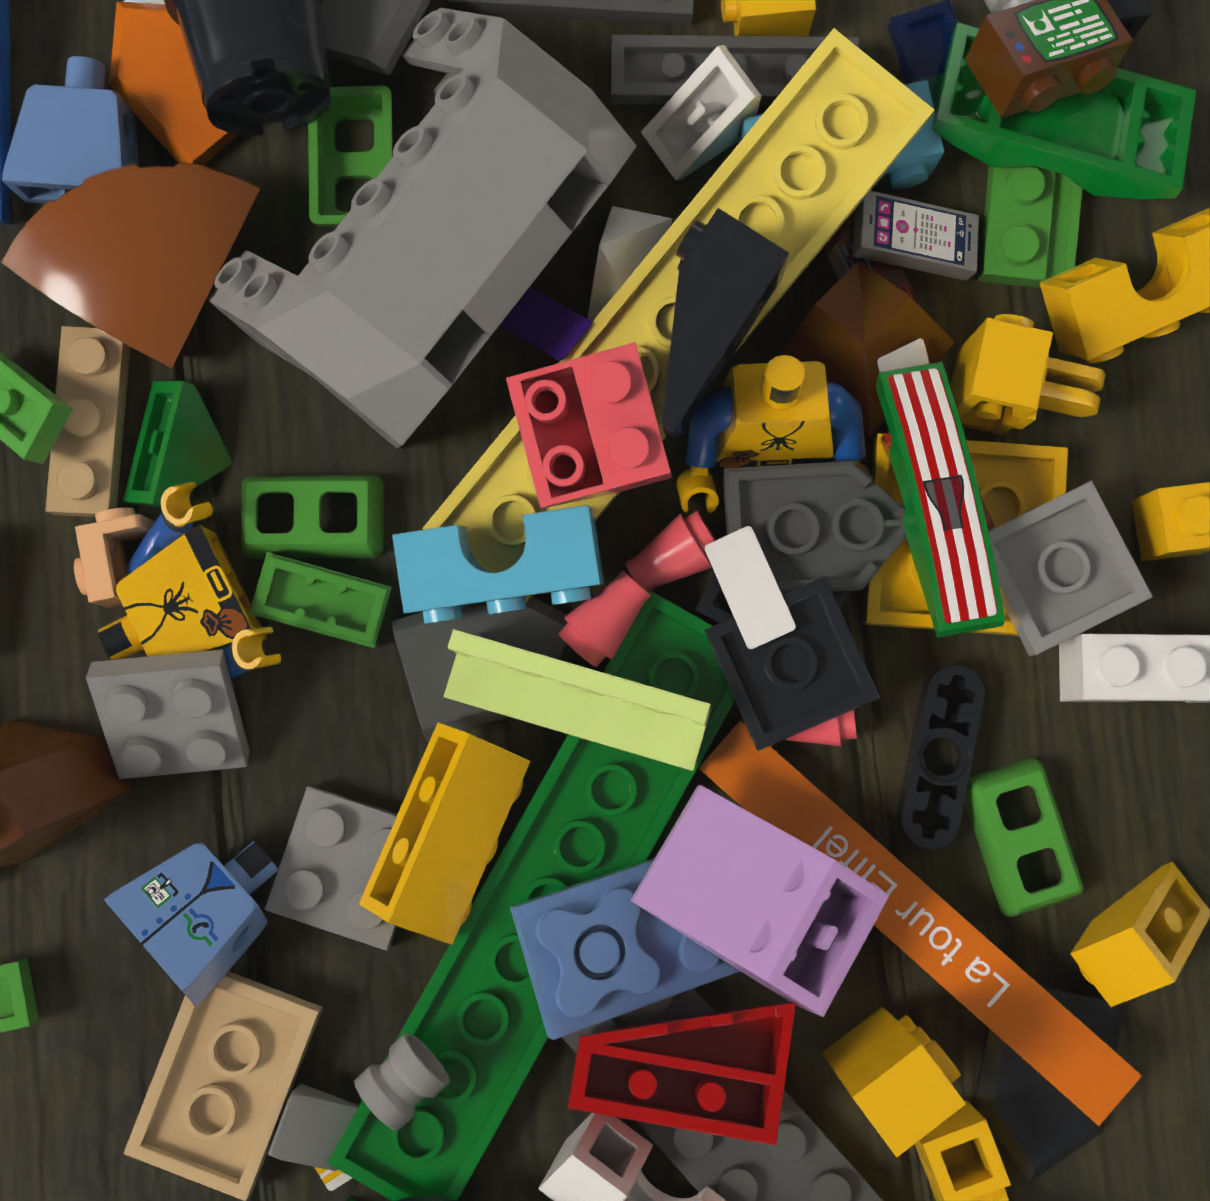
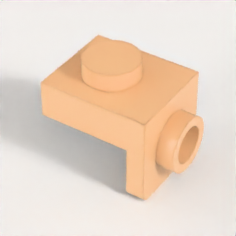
[74,507,155,608]

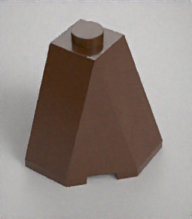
[0,720,135,867]

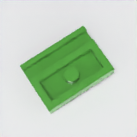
[978,165,1082,288]

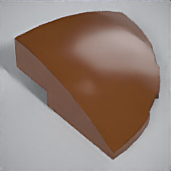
[1,163,261,368]

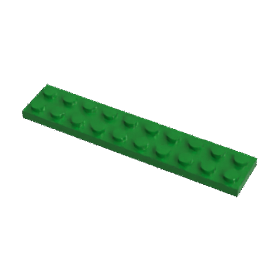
[327,590,735,1201]

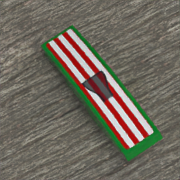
[876,362,1005,638]

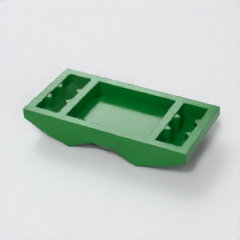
[932,22,1196,199]

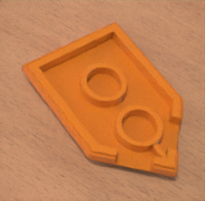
[109,1,239,166]

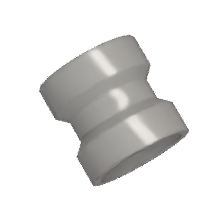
[354,1032,450,1131]

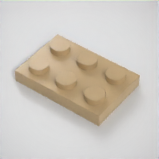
[123,971,323,1201]

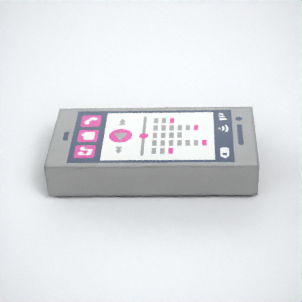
[852,191,979,281]

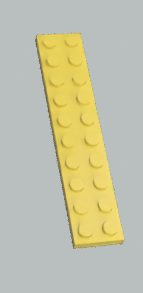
[422,28,935,603]

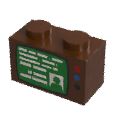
[965,0,1133,118]

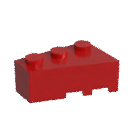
[568,1001,796,1146]

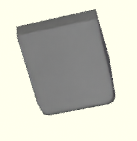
[268,1084,359,1171]

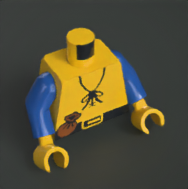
[676,355,871,513]
[98,482,281,679]

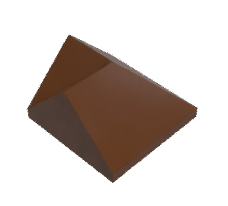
[778,261,955,438]

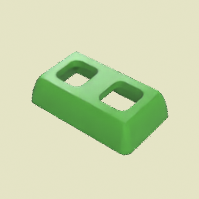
[308,85,393,227]
[241,475,384,559]
[965,758,1084,917]

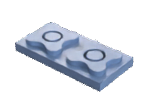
[510,858,740,1040]

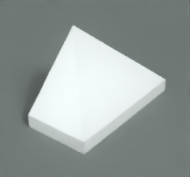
[641,45,761,181]
[587,206,672,322]

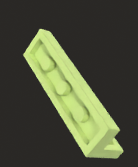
[443,629,712,772]

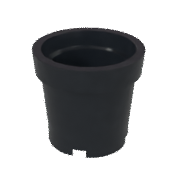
[164,0,332,136]

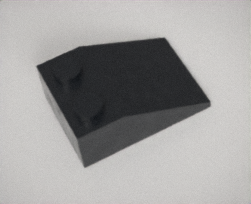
[662,208,789,443]

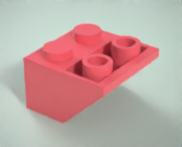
[506,342,672,509]

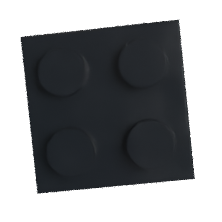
[704,576,881,751]

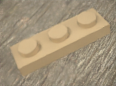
[45,326,130,517]

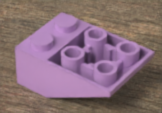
[630,785,889,1017]

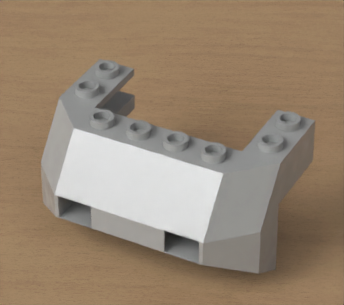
[206,8,637,449]

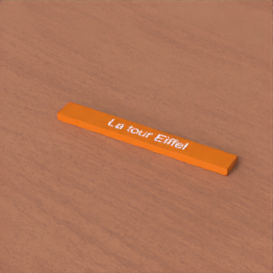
[699,720,1142,1126]

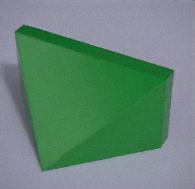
[123,381,234,507]

